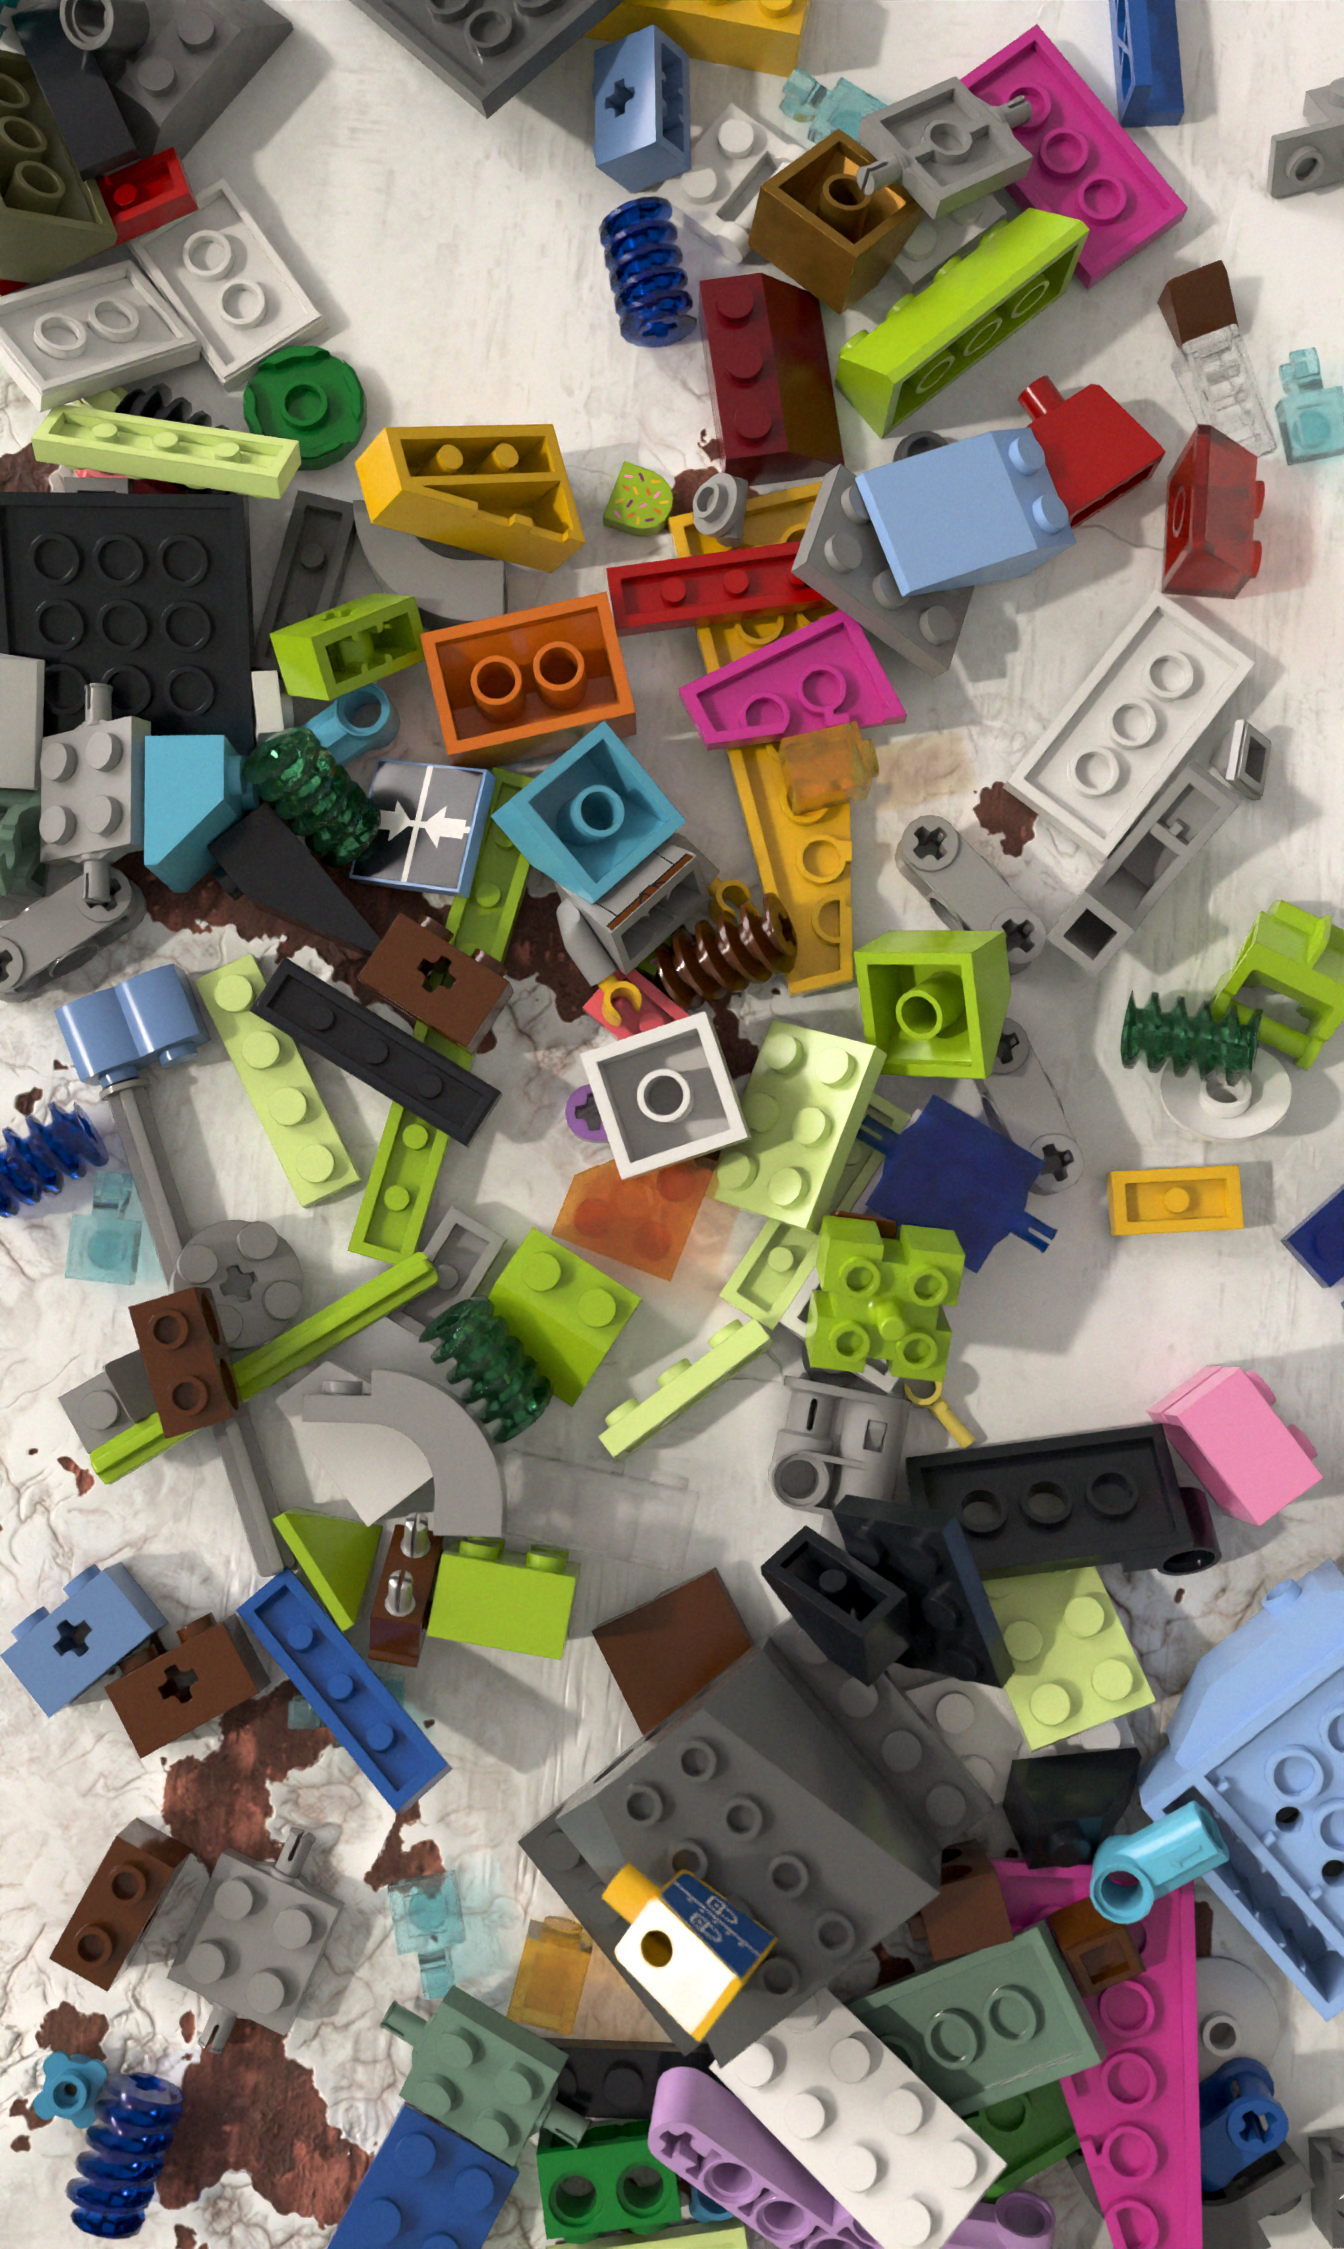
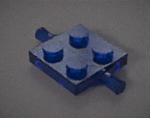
[855,1094,1058,1274]

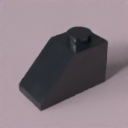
[760,1525,912,1687]
[1002,1747,1142,1870]

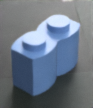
[54,964,211,1090]

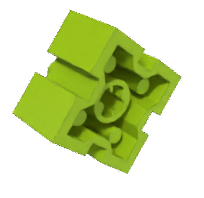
[805,1215,965,1382]

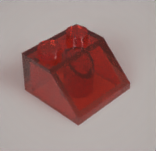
[1161,424,1265,599]

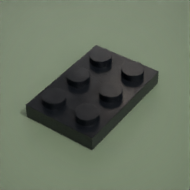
[832,1494,1015,1689]

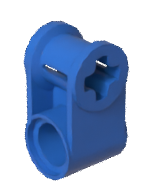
[1199,2057,1289,2193]

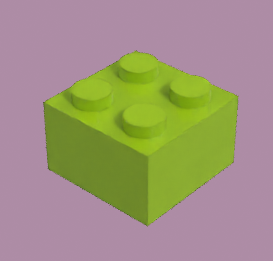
[427,1536,581,1660]

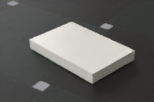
[125,175,329,393]
[0,259,202,412]

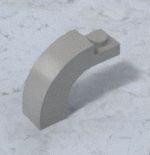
[353,500,508,631]
[1045,760,1243,978]
[302,1368,507,1537]

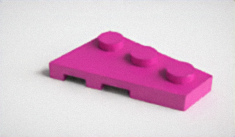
[679,610,907,751]

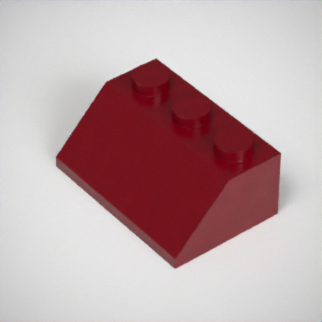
[698,273,845,487]

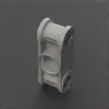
[895,815,1047,975]
[0,866,147,1003]
[972,1018,1084,1196]

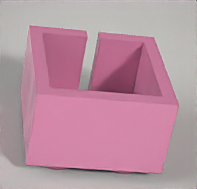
[1146,1366,1324,1526]

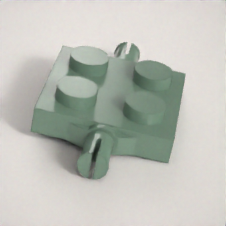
[380,1985,591,2167]

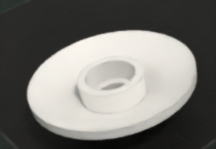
[1160,1039,1292,1143]
[1196,1956,1280,2091]

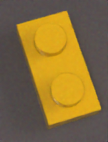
[1106,1165,1244,1237]

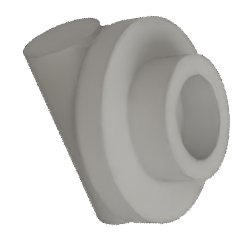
[693,473,748,547]

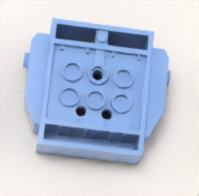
[1136,1557,1344,2022]

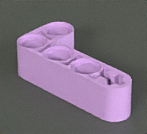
[647,2067,884,2249]

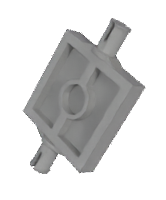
[856,76,1033,220]
[39,683,151,903]
[166,1827,345,2054]

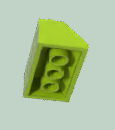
[835,207,1090,439]

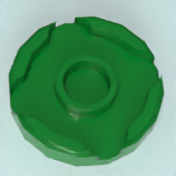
[243,346,367,471]

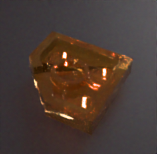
[551,1156,717,1282]

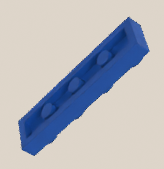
[236,1566,453,1816]

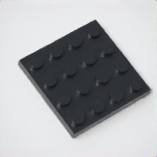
[0,492,259,756]

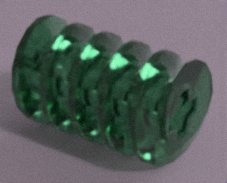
[241,727,381,867]
[1120,990,1263,1087]
[418,1296,554,1445]

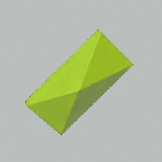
[272,1507,383,1632]

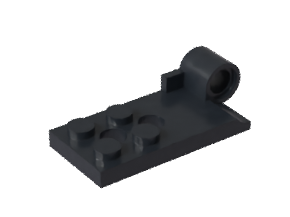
[905,1423,1222,1581]

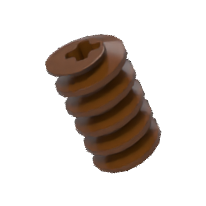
[655,892,798,1010]

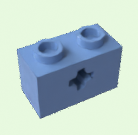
[592,24,691,193]
[0,1562,169,1718]

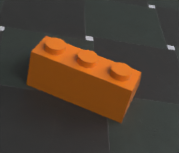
[420,591,637,769]

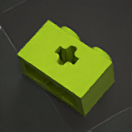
[270,593,425,701]

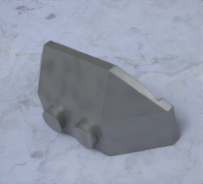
[94,0,294,178]

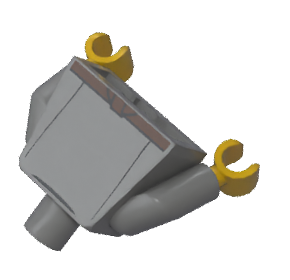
[554,833,750,1027]

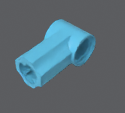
[273,683,400,793]
[1090,1800,1229,1924]

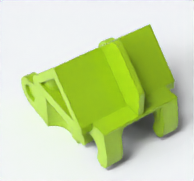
[1202,900,1344,1070]

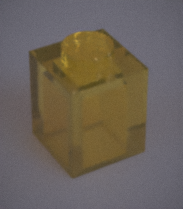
[778,721,879,816]
[507,1916,593,2036]

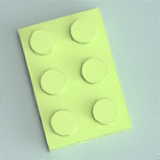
[704,1019,887,1235]
[982,1566,1156,1754]

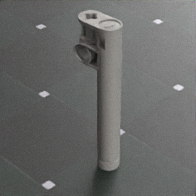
[768,1375,911,1554]

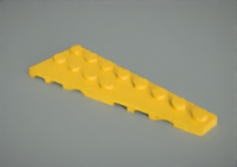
[668,481,853,998]

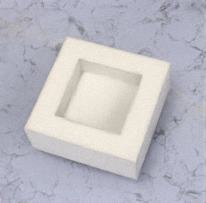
[251,670,294,752]

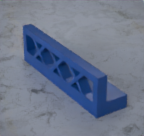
[1109,0,1184,128]

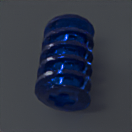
[599,196,697,348]
[0,1100,109,1218]
[65,2072,186,2240]

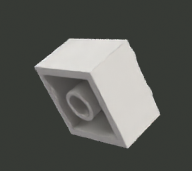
[580,1011,752,1180]

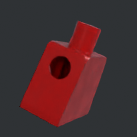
[1017,376,1166,530]

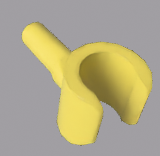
[904,1381,975,1449]

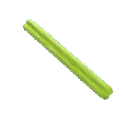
[89,1252,440,1485]

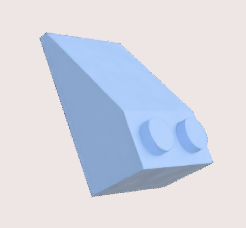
[855,427,1077,597]

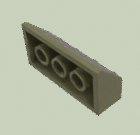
[0,50,118,284]

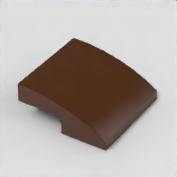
[591,1567,755,1736]

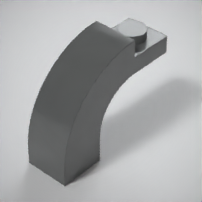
[1066,2140,1316,2249]

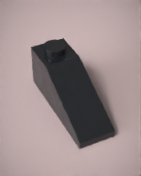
[207,800,381,958]

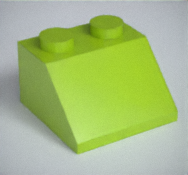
[854,930,1011,1079]
[466,1227,643,1407]

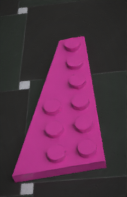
[988,1857,1203,2249]

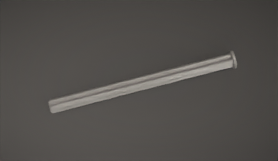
[99,1078,296,1577]

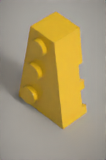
[355,424,586,573]

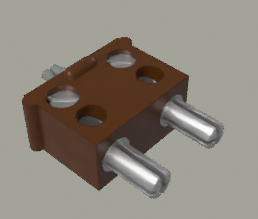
[368,1512,444,1668]

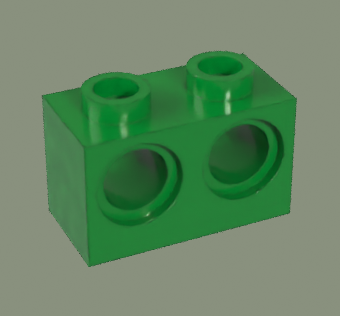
[536,2119,682,2244]

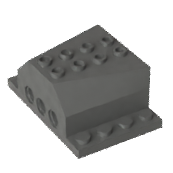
[518,1615,994,2070]

